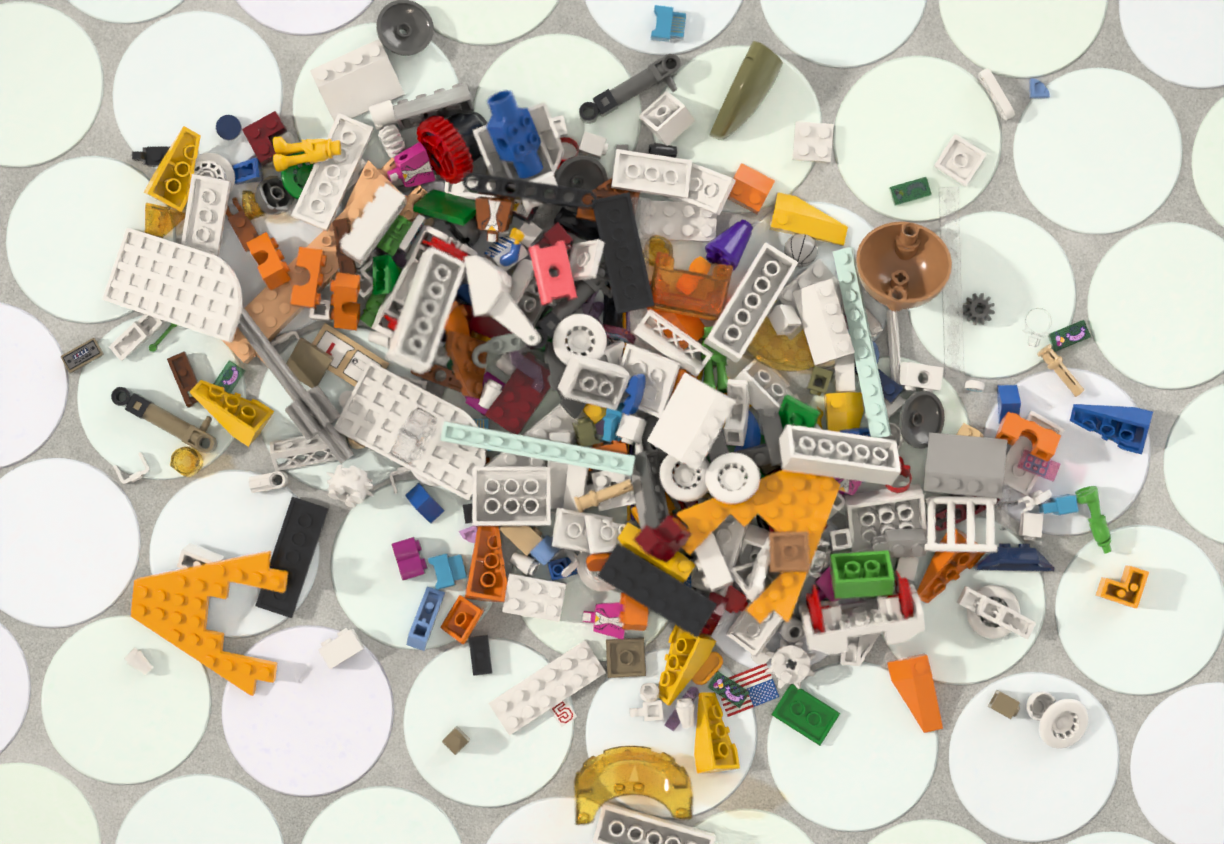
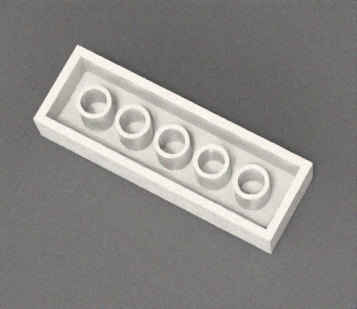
[704,242,798,363]
[386,247,466,374]
[779,425,901,485]
[593,802,716,844]

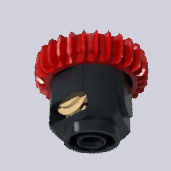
[416,112,488,184]

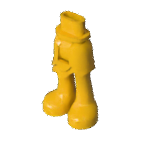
[273,136,341,172]

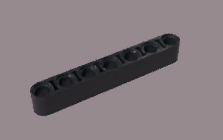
[463,173,597,210]

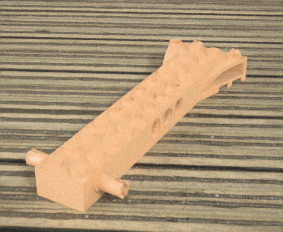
[222,158,427,365]

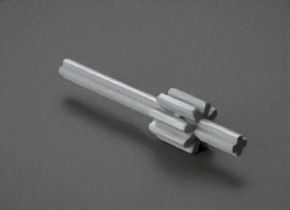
[237,306,354,464]

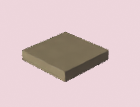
[286,338,334,388]
[606,637,646,678]

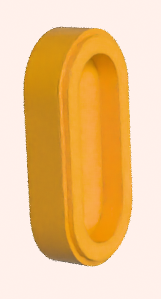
[692,651,723,685]

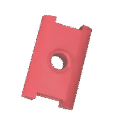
[529,241,577,305]

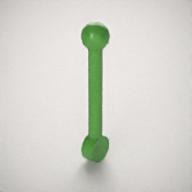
[149,323,178,352]

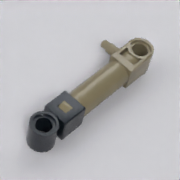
[111,387,217,453]

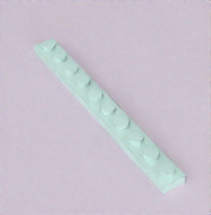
[833,247,892,438]
[440,421,635,476]

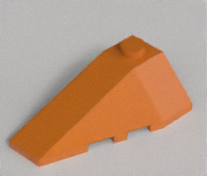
[464,526,507,602]

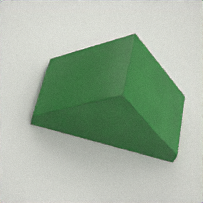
[373,255,400,295]

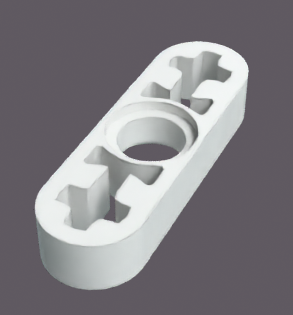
[978,68,1015,121]

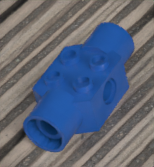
[487,90,543,178]

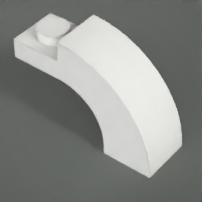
[724,379,749,446]

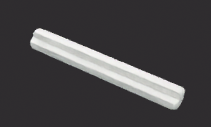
[886,309,901,384]

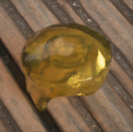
[242,190,266,220]
[643,235,673,267]
[170,446,203,478]

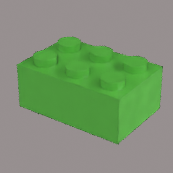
[829,550,895,599]

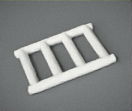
[924,496,997,552]

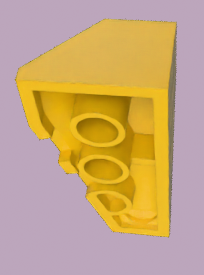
[144,126,201,212]
[769,192,848,246]
[190,380,274,447]
[824,392,864,432]
[617,522,696,583]
[658,625,716,706]
[694,692,740,774]

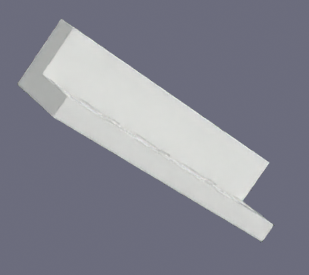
[633,309,713,377]
[270,431,349,471]

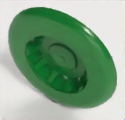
[281,151,314,200]

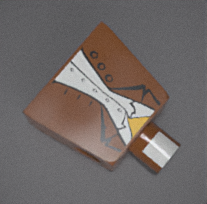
[475,196,515,242]

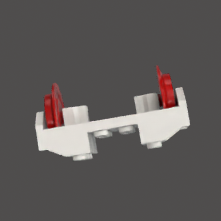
[371,225,478,338]
[798,571,925,655]

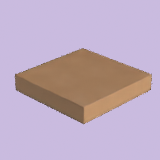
[769,532,810,572]

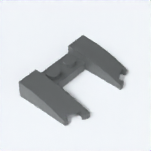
[708,409,783,481]

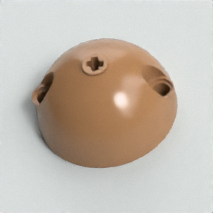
[856,222,952,312]

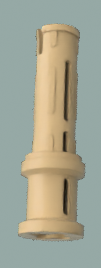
[1037,344,1085,397]
[574,479,634,513]

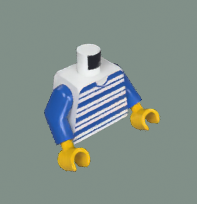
[484,228,528,271]

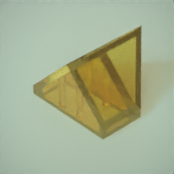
[145,202,186,239]

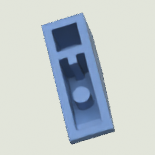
[530,535,561,565]
[406,586,445,651]

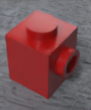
[725,585,749,614]

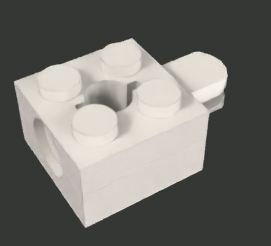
[587,471,636,511]

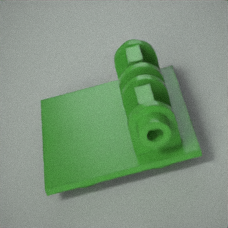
[377,215,413,257]

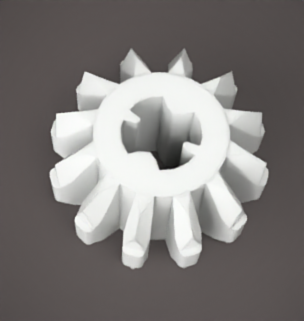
[378,125,406,158]

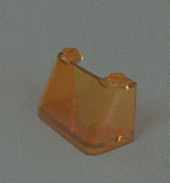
[650,252,733,321]

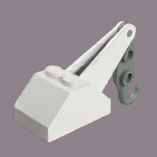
[464,255,541,368]

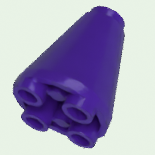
[705,219,753,274]

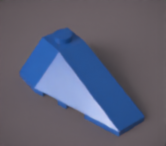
[1070,404,1153,455]

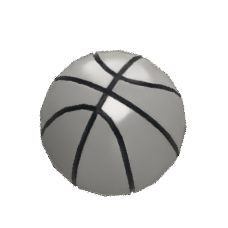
[784,234,818,267]

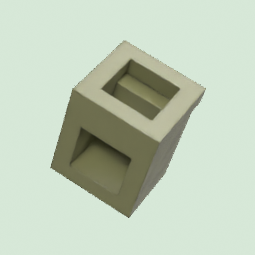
[806,366,833,396]
[572,416,600,447]

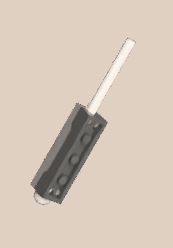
[631,413,669,530]

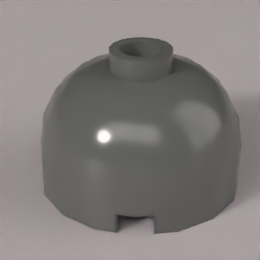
[255,176,294,215]
[444,215,481,247]

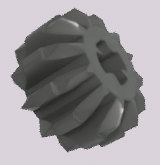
[962,293,995,325]

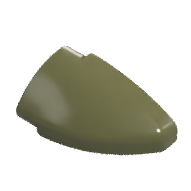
[709,41,783,140]

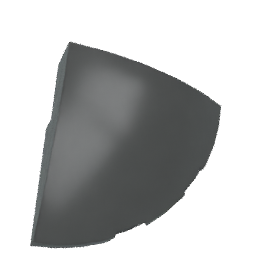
[544,341,586,419]

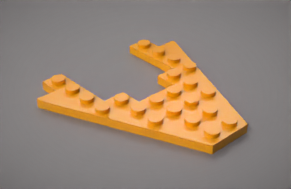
[676,470,840,624]
[131,551,288,696]

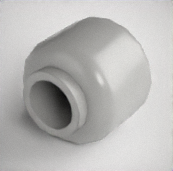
[778,615,805,643]

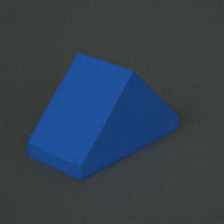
[232,158,263,184]
[997,385,1021,424]
[405,483,445,524]

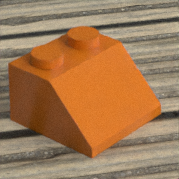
[727,163,775,215]

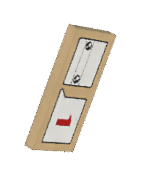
[312,323,390,387]

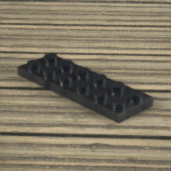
[591,192,655,314]
[255,497,329,618]
[597,543,718,638]

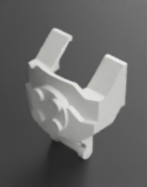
[473,102,564,212]

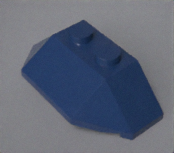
[974,543,1055,571]

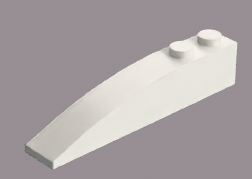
[734,354,822,430]

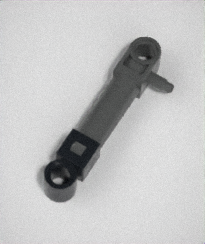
[579,54,681,124]
[525,261,612,350]

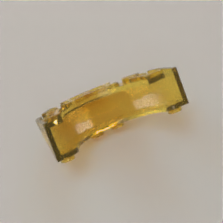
[574,746,694,825]

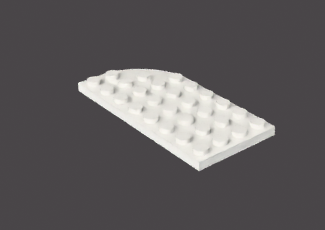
[102,228,242,343]
[334,361,486,501]

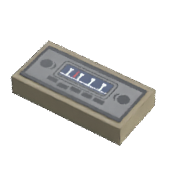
[60,338,104,373]

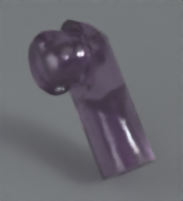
[588,301,604,327]

